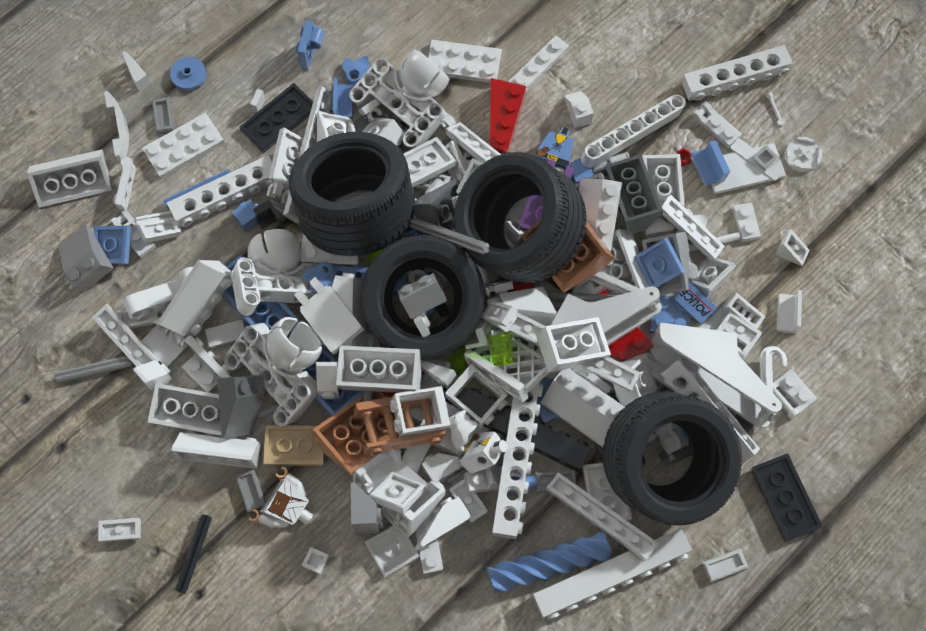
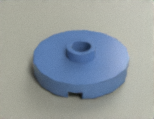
[170,57,207,91]

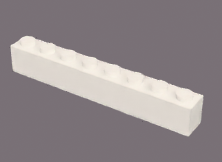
[532,528,692,621]

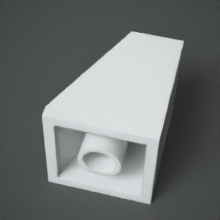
[497,287,557,338]

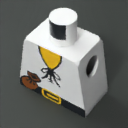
[458,432,508,474]

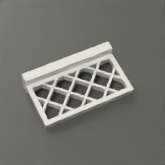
[464,329,548,403]

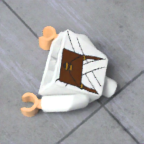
[249,467,313,528]

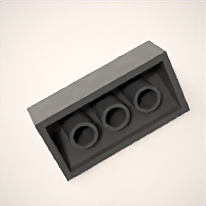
[605,154,663,235]

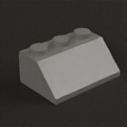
[350,483,384,535]

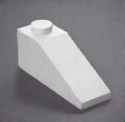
[415,496,471,551]

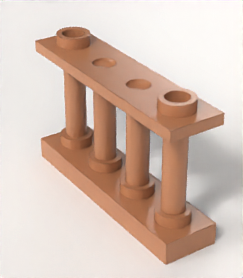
[354,397,446,456]

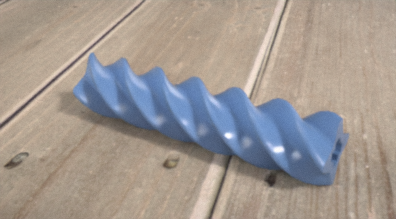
[487,532,611,594]

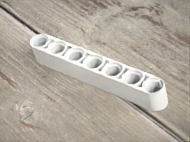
[581,95,685,168]

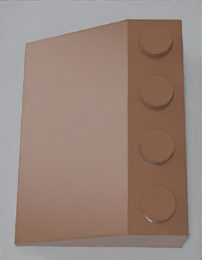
[521,217,615,292]
[312,391,407,475]

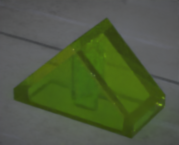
[488,331,514,366]

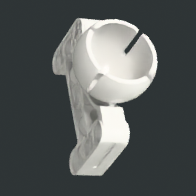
[350,49,449,150]
[231,229,326,316]
[224,317,322,427]

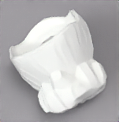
[448,410,478,452]

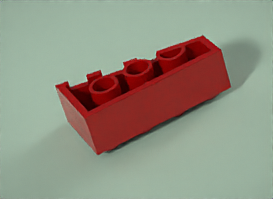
[490,78,526,154]

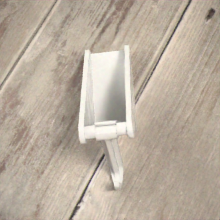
[535,261,662,379]
[650,322,787,429]

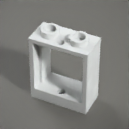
[445,364,508,428]
[390,386,450,438]

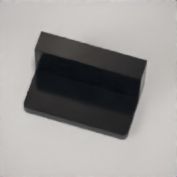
[253,200,285,230]

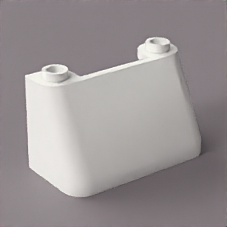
[353,449,445,537]

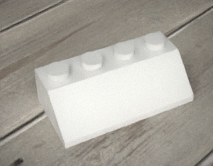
[27,150,112,208]
[579,178,622,252]
[602,229,650,295]
[158,260,232,337]
[336,346,421,393]
[541,368,625,447]
[148,383,221,435]
[171,430,261,469]

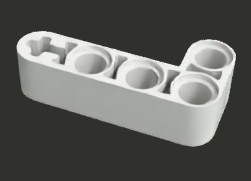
[122,267,193,319]

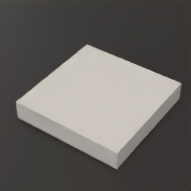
[369,472,426,514]
[364,526,420,578]

